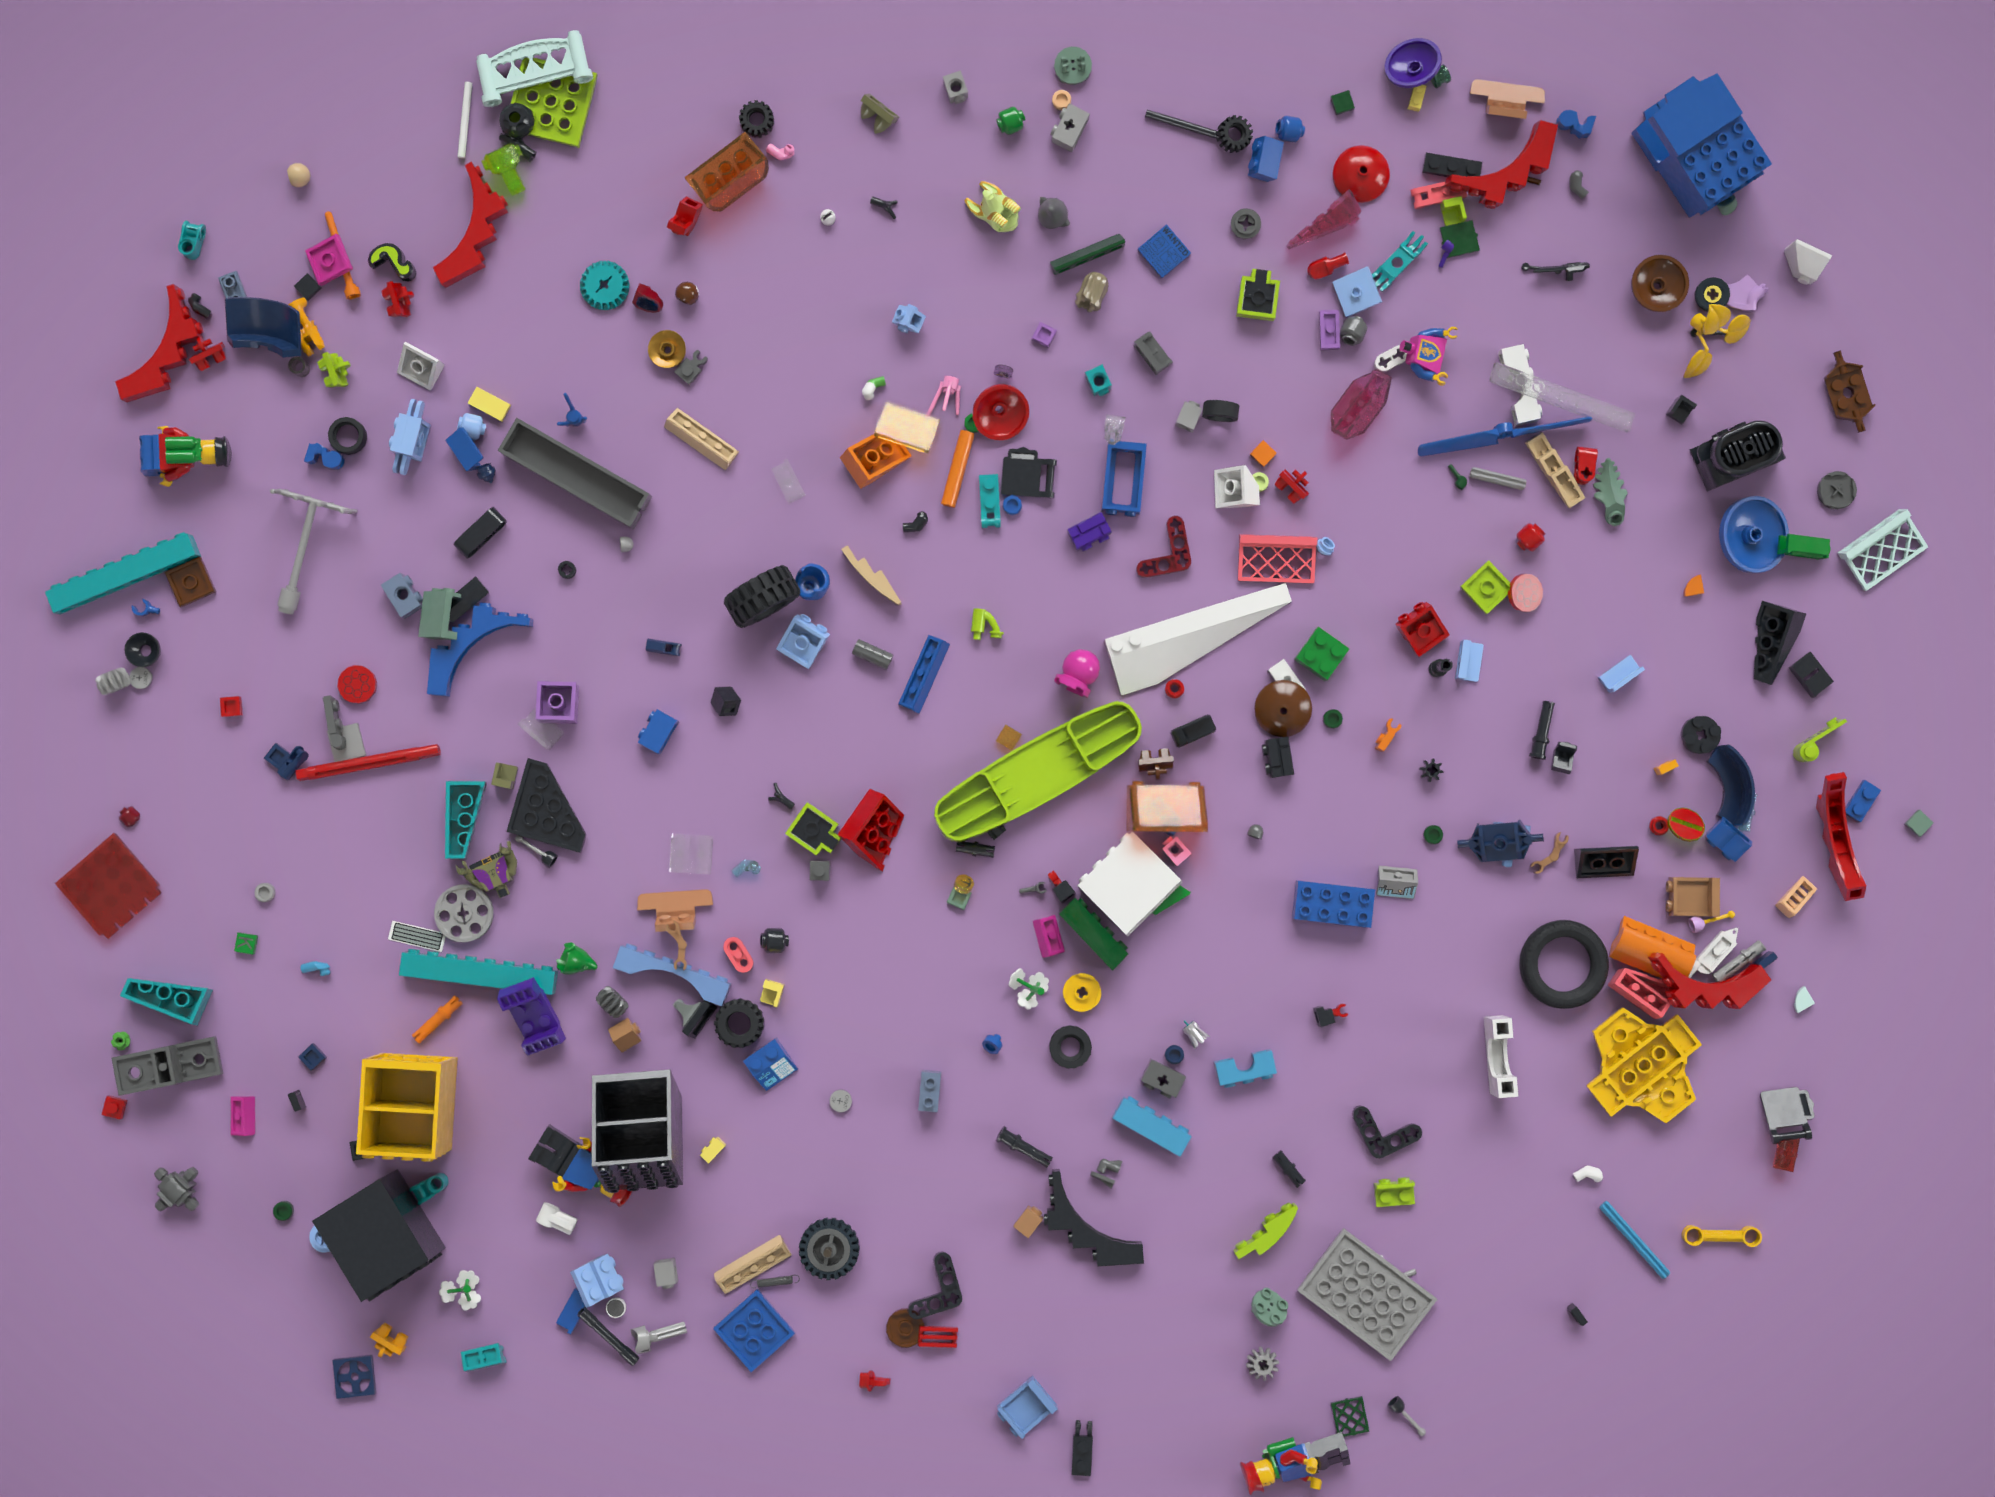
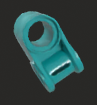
[178,220,206,260]
[409,1173,449,1206]

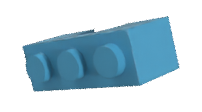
[1214,1049,1277,1088]

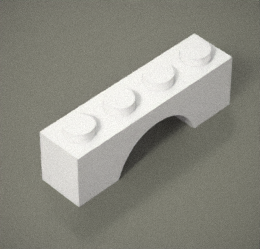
[1498,344,1542,426]

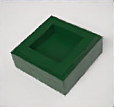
[1330,90,1355,115]

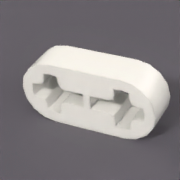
[1374,345,1407,373]

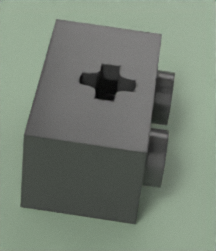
[1141,1058,1186,1099]

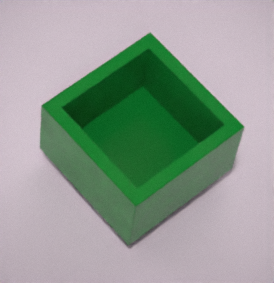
[1294,626,1349,681]

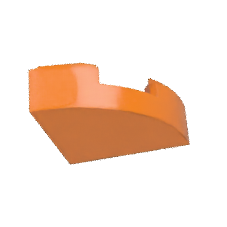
[1684,574,1704,597]

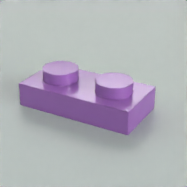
[1319,310,1340,350]

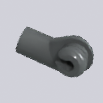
[1569,170,1589,200]

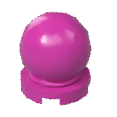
[1054,649,1100,698]

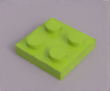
[1460,560,1510,614]

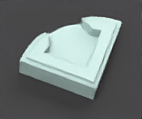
[1794,986,1815,1013]

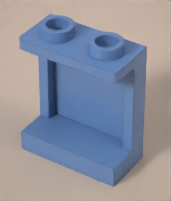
[997,1375,1058,1439]

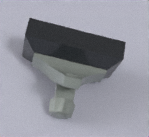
[673,999,717,1039]

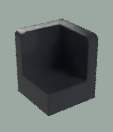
[1666,395,1697,425]
[711,686,741,716]

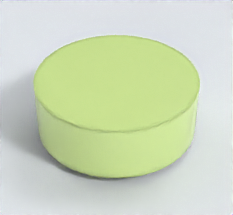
[1252,472,1269,492]

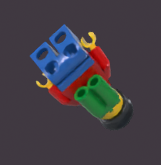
[139,426,232,487]

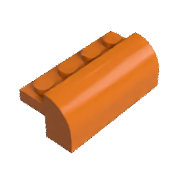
[1609,916,1697,979]

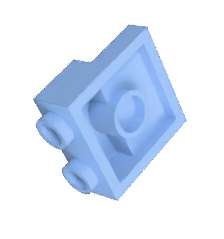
[776,614,830,669]
[570,1254,624,1308]

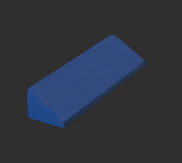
[898,635,950,713]

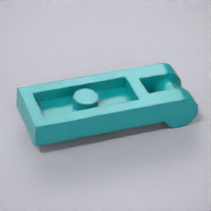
[979,474,1001,528]

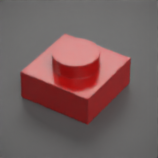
[220,696,243,717]
[101,1095,127,1120]

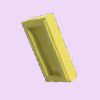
[468,386,511,422]

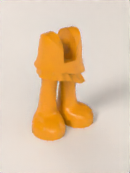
[288,297,325,357]

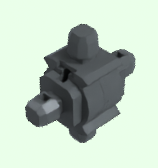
[154,1167,199,1211]

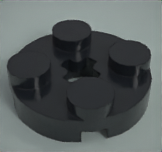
[1681,716,1721,754]

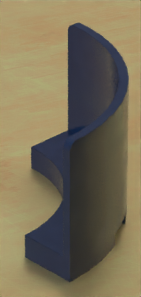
[225,297,302,358]
[1706,744,1755,826]

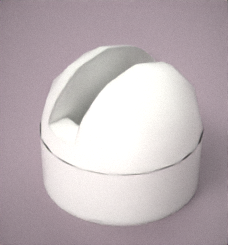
[820,209,836,226]

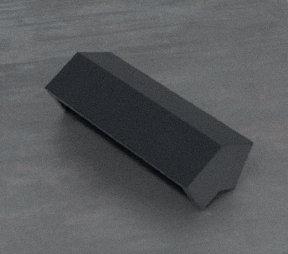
[449,576,489,623]

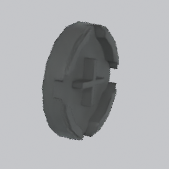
[1817,471,1857,510]

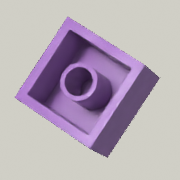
[535,681,579,724]

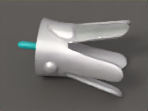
[1183,1020,1210,1049]

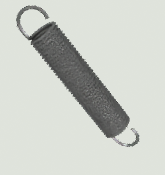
[750,1275,800,1288]

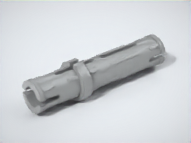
[1712,940,1766,982]

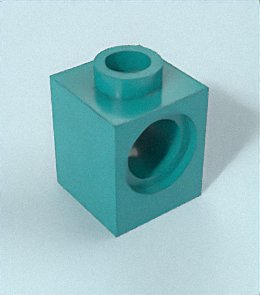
[1084,364,1112,397]

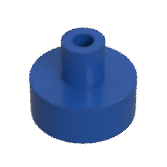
[982,1034,1003,1054]

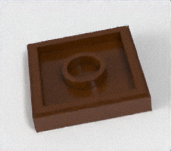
[165,557,216,607]

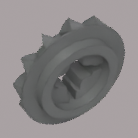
[1231,208,1261,239]

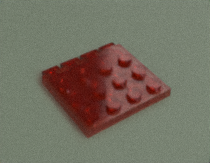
[55,833,162,939]

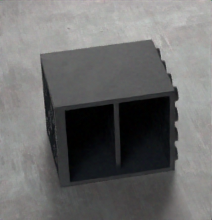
[592,1069,683,1193]
[312,1169,446,1302]

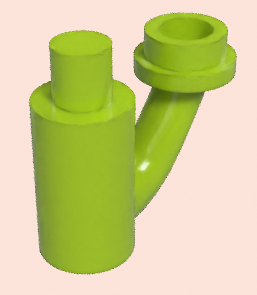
[971,608,1004,640]

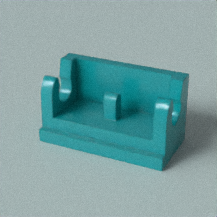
[461,1343,507,1372]

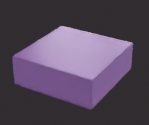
[1031,322,1057,348]

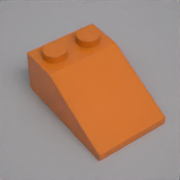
[839,425,911,489]

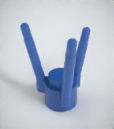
[557,393,587,427]

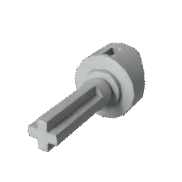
[630,1322,687,1355]

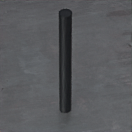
[1145,109,1218,139]

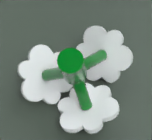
[1009,968,1049,1010]
[439,1270,481,1311]

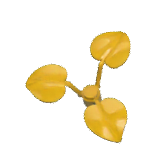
[1683,304,1751,378]

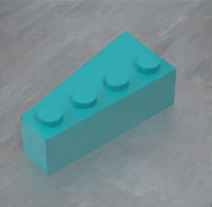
[445,781,487,859]

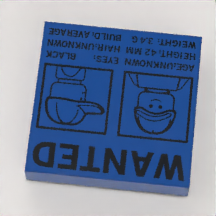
[1137,224,1191,278]

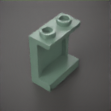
[418,588,461,640]

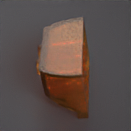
[684,132,769,212]

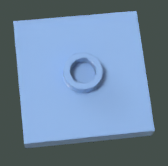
[1333,266,1382,317]

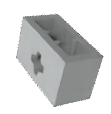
[1050,103,1090,152]

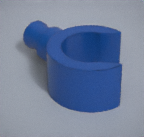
[131,599,160,616]

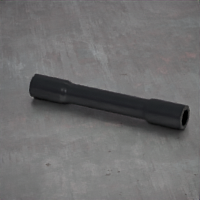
[577,1307,639,1366]

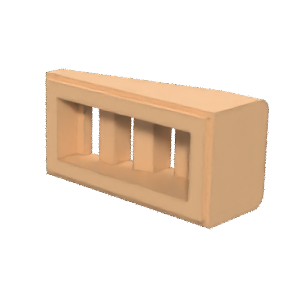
[1775,876,1817,918]

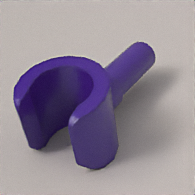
[1439,240,1454,268]

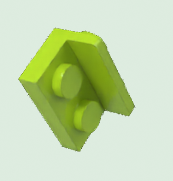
[1374,1177,1415,1207]

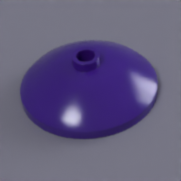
[1385,38,1442,88]

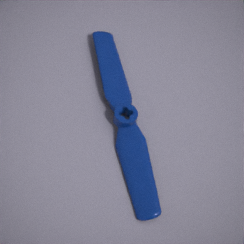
[1418,416,1593,457]

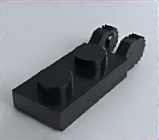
[1071,1420,1093,1476]

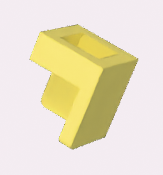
[760,979,785,1008]

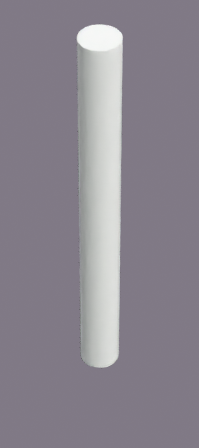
[457,82,472,159]

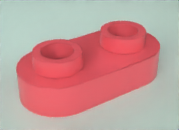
[723,937,754,973]

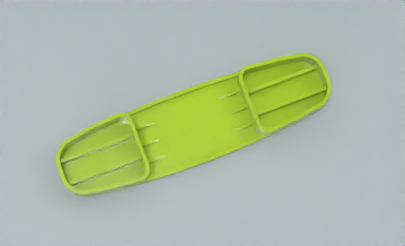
[934,701,1142,842]

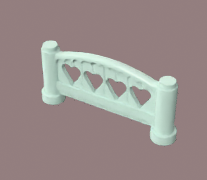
[476,30,593,107]

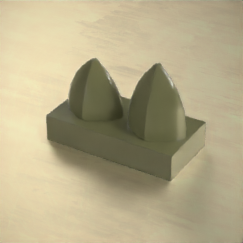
[860,94,899,134]

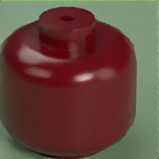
[119,806,140,827]

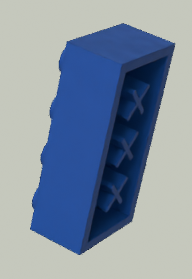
[1292,880,1375,928]

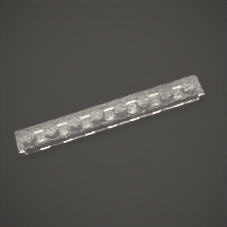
[1489,362,1635,432]

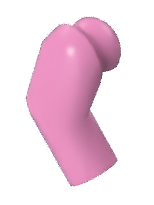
[766,143,795,160]

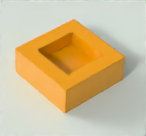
[1653,759,1679,775]

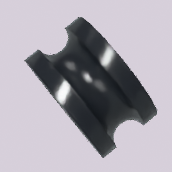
[558,561,576,579]

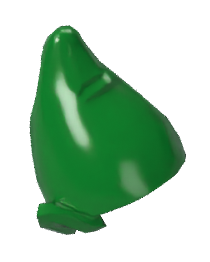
[556,942,598,975]

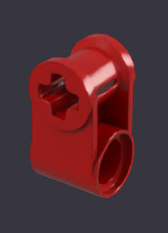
[1574,447,1598,485]

